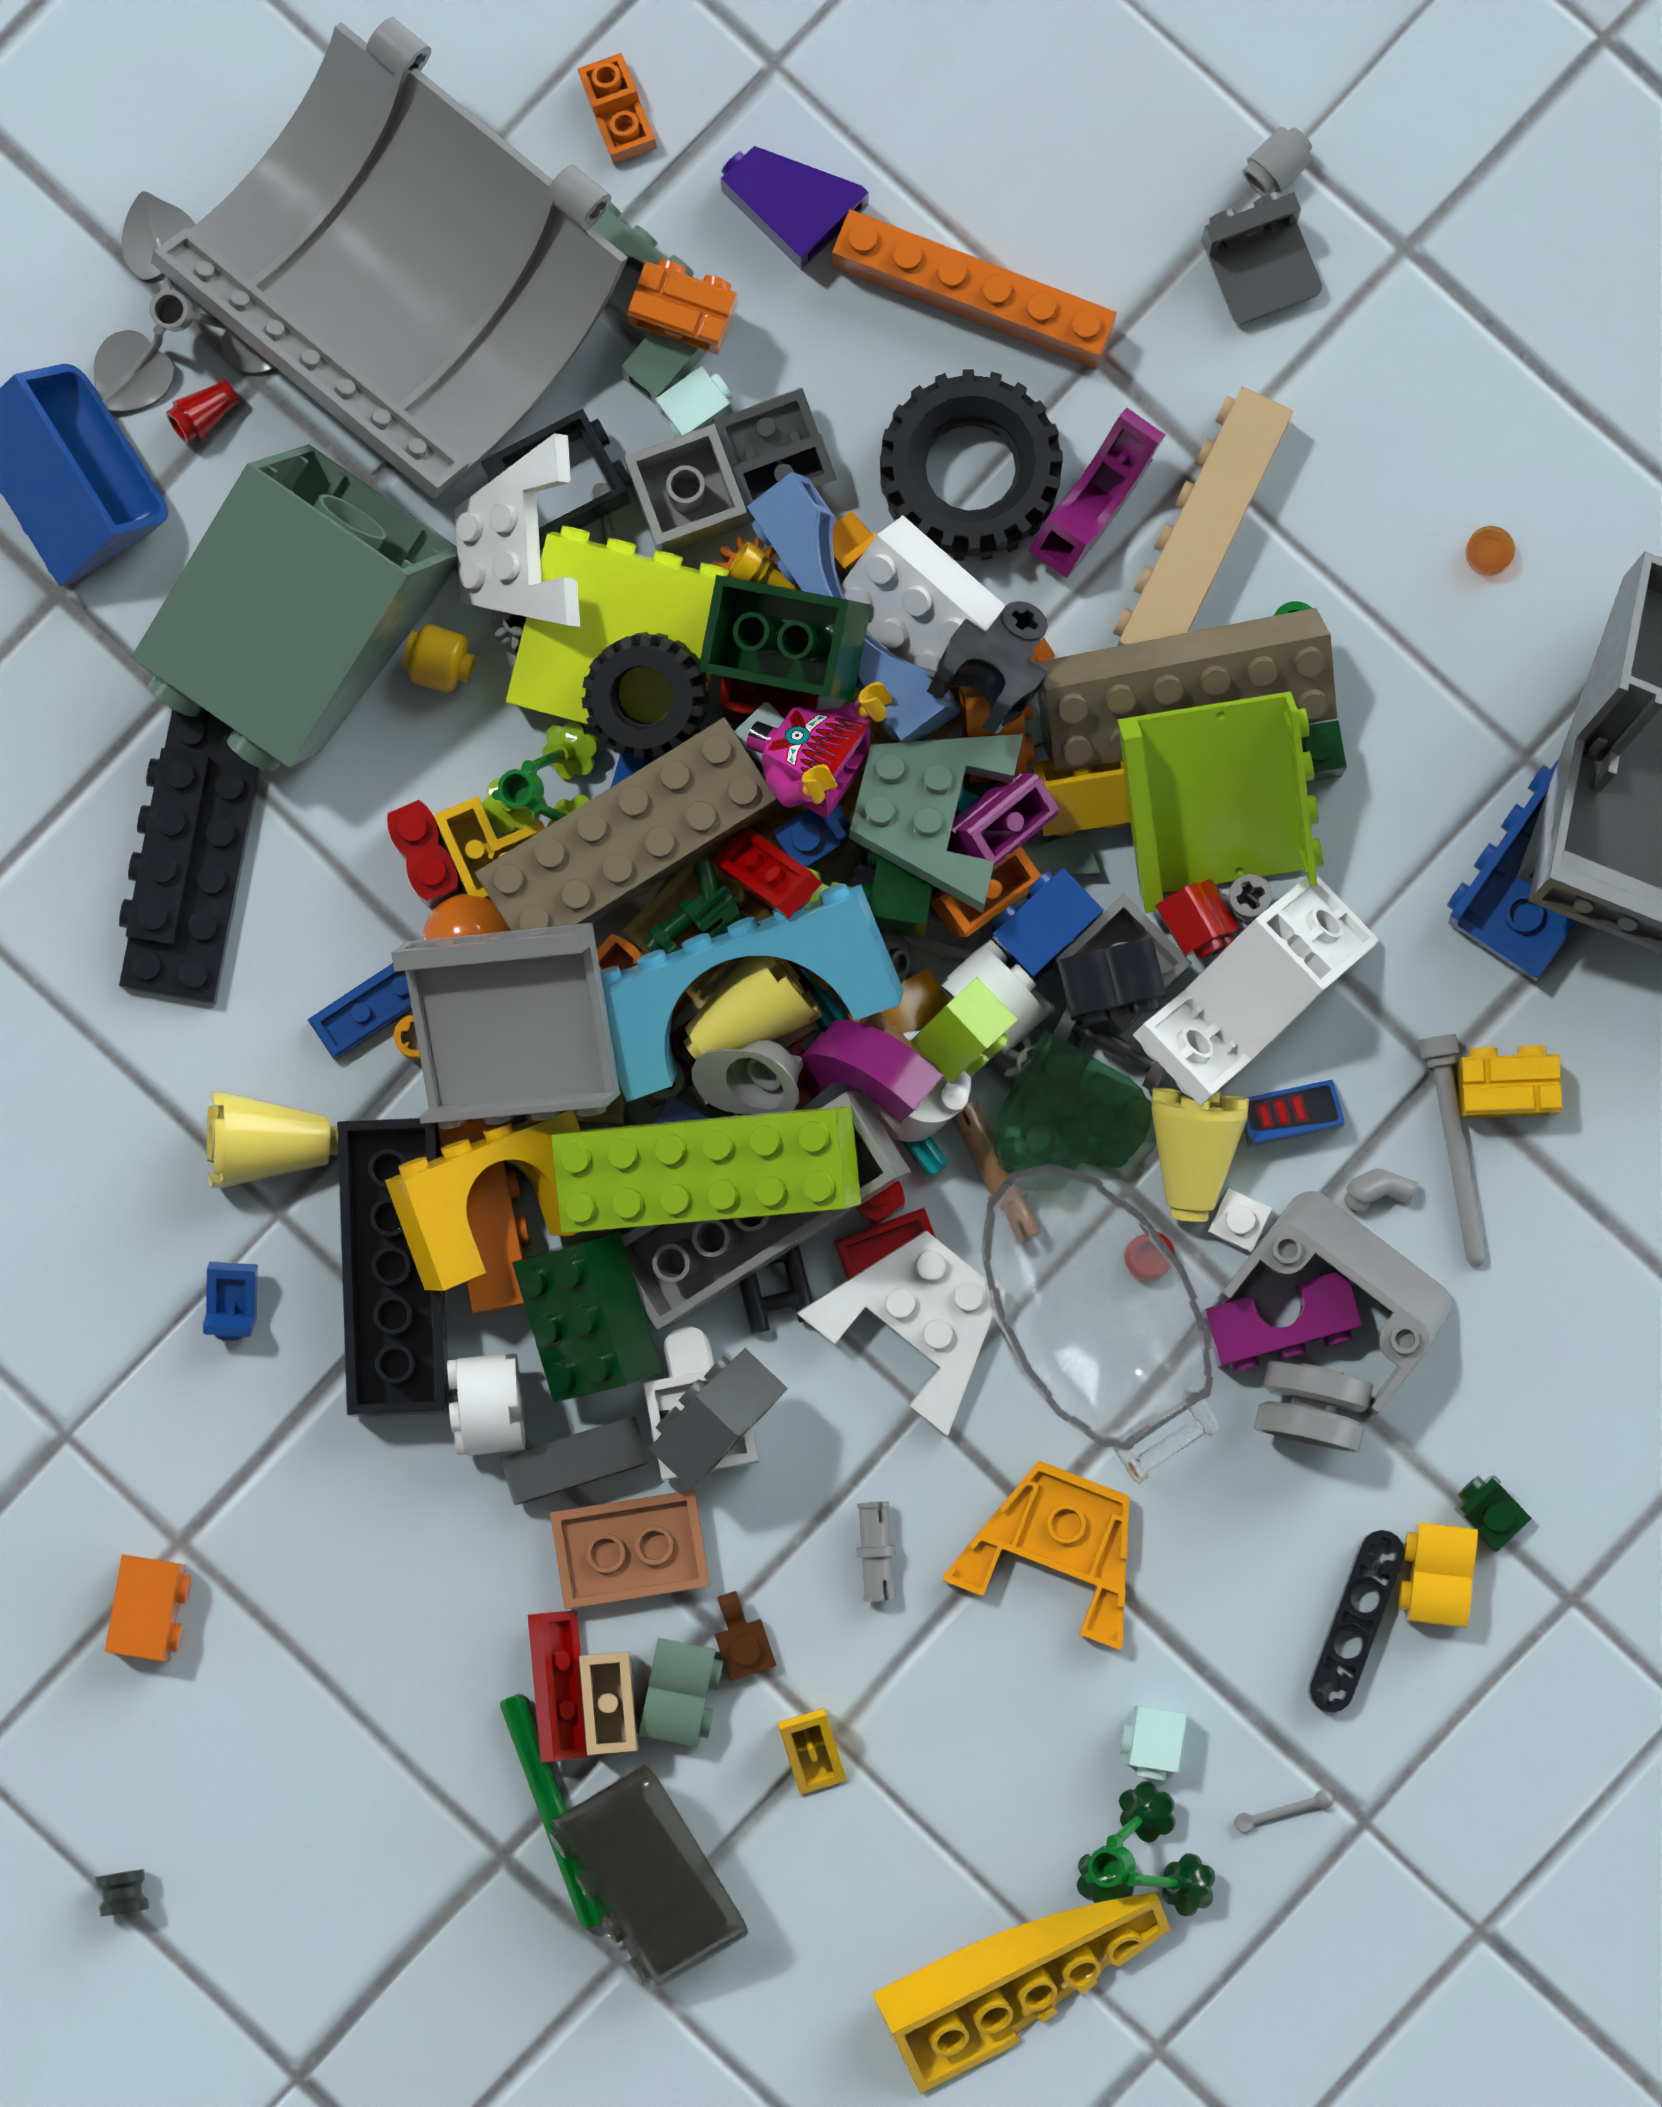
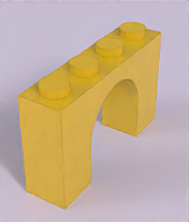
[385,1110,580,1291]

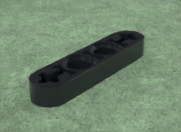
[1308,1530,1404,1712]

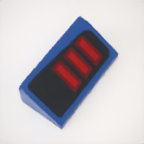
[1244,1080,1345,1147]

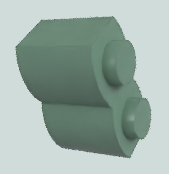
[639,1637,723,1747]

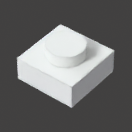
[1207,1188,1272,1253]

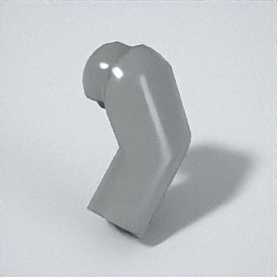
[1344,1168,1417,1212]

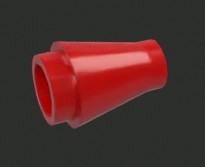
[166,379,240,444]

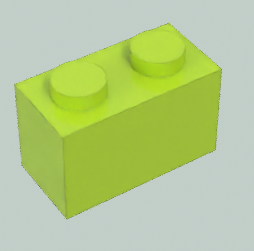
[911,977,1018,1083]

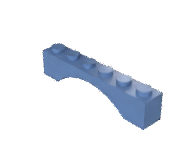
[747,472,963,742]

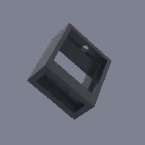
[481,408,633,549]

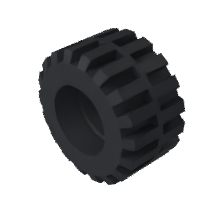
[581,632,709,758]

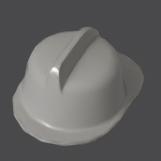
[692,1040,803,1114]

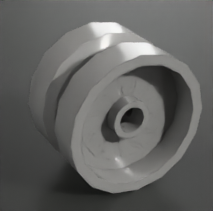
[1254,1361,1374,1452]

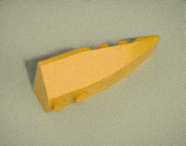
[872,1892,1171,2094]

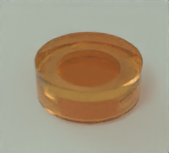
[1465,526,1515,576]

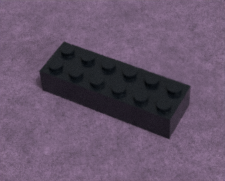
[337,1118,449,1417]

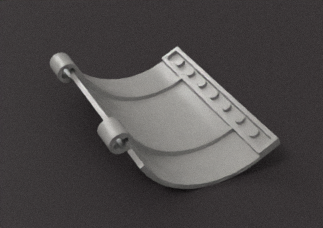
[151,17,628,500]

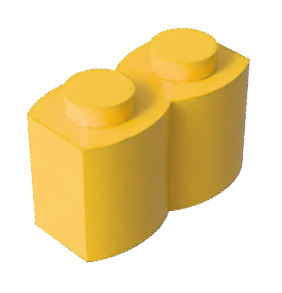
[1398,1522,1478,1628]

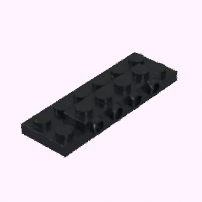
[119,709,261,1004]

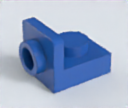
[772,804,851,868]

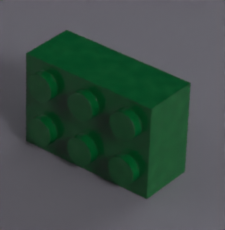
[698,575,872,701]
[512,1231,662,1403]

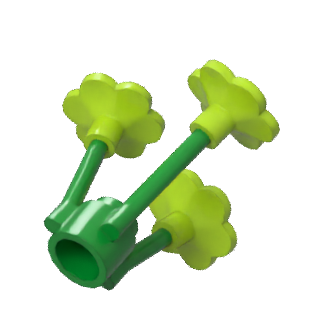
[482,720,599,834]

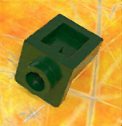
[1454,1475,1532,1552]

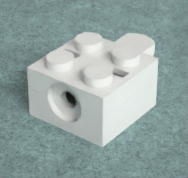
[643,1326,759,1481]

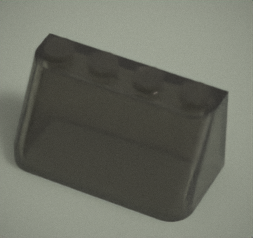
[549,1764,748,1990]

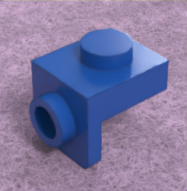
[203,1262,258,1341]

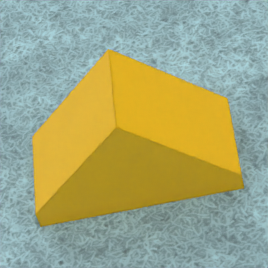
[777,1707,847,1795]

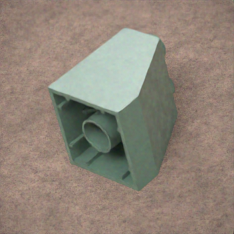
[131,444,458,771]

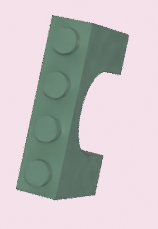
[592,202,732,405]

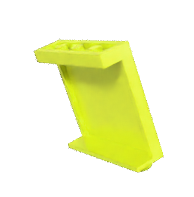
[505,526,729,741]

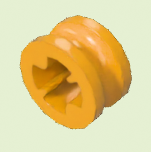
[393,1015,420,1060]

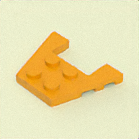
[942,1460,1130,1650]

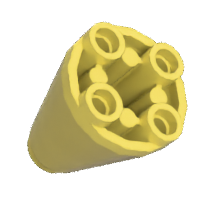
[1151,1088,1249,1222]

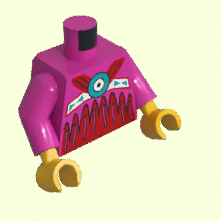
[747,682,893,818]

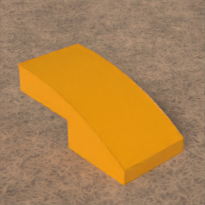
[847,968,950,1034]

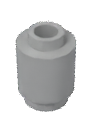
[1242,127,1313,196]

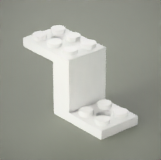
[1133,875,1380,1106]

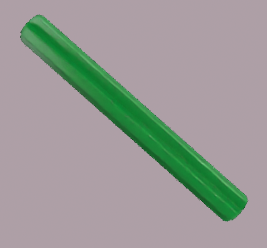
[500,1694,606,1929]

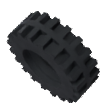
[880,369,1063,561]

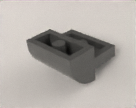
[711,387,837,513]

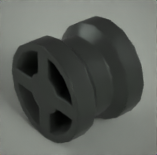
[95,1869,149,1917]

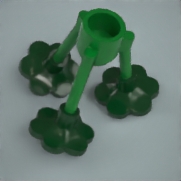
[1077,1781,1215,1917]

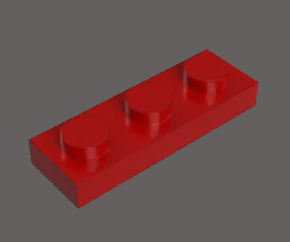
[713,826,823,919]
[527,1610,590,1762]

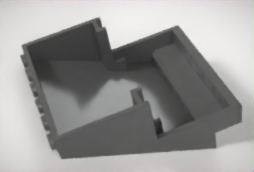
[1517,551,1662,954]

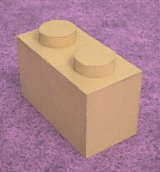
[579,1651,639,1755]

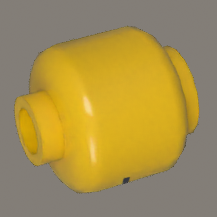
[402,624,476,693]

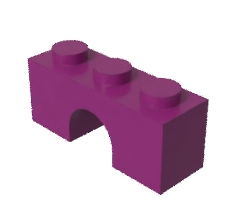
[1202,1271,1362,1373]

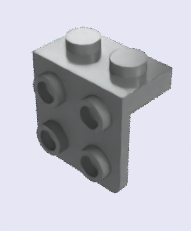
[1201,192,1322,325]

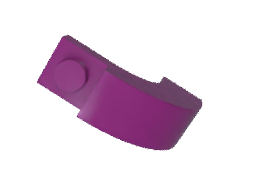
[1028,408,1166,578]
[800,1020,944,1124]

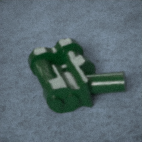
[643,859,746,954]

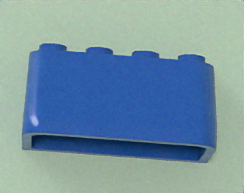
[0,364,168,586]

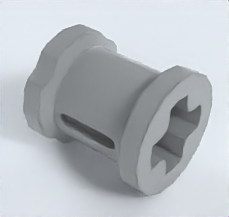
[1225,874,1272,923]

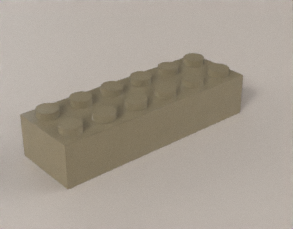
[1036,608,1337,774]
[475,717,777,931]

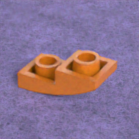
[577,53,657,165]

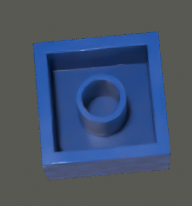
[991,868,1104,983]

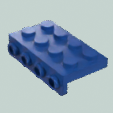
[1447,760,1578,982]

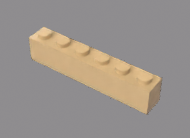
[1113,386,1294,646]

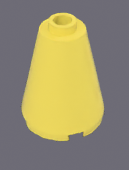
[683,956,823,1060]
[206,1091,338,1188]

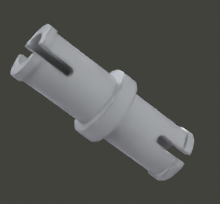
[857,1501,896,1602]

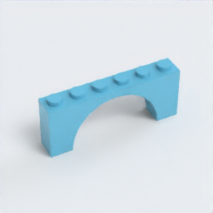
[600,884,904,1102]

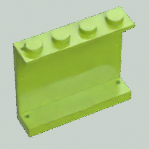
[1117,691,1324,913]

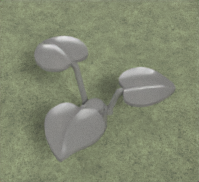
[94,191,275,411]

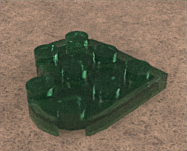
[991,1030,1153,1189]

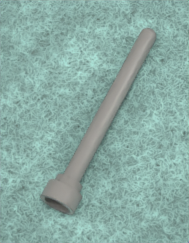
[1418,1034,1486,1266]

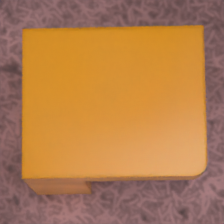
[832,511,877,580]

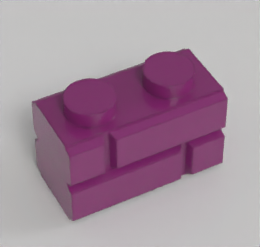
[948,773,1060,868]

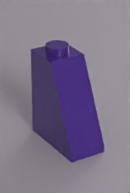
[720,146,869,270]

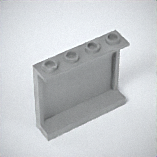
[391,923,620,1129]

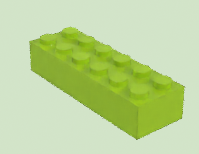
[551,1105,861,1233]

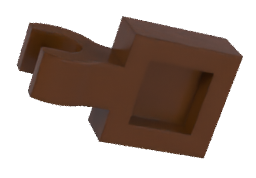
[714,1590,776,1681]

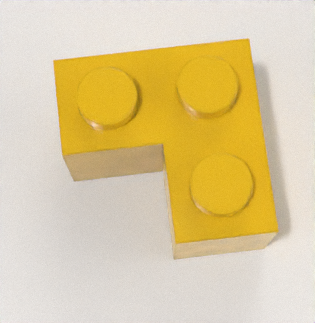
[434,796,545,898]

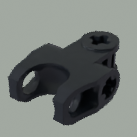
[926,601,1049,735]

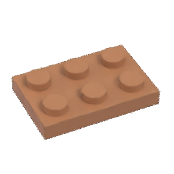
[550,1489,710,1610]

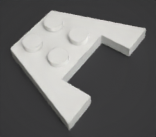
[454,433,580,627]
[796,1231,1002,1436]

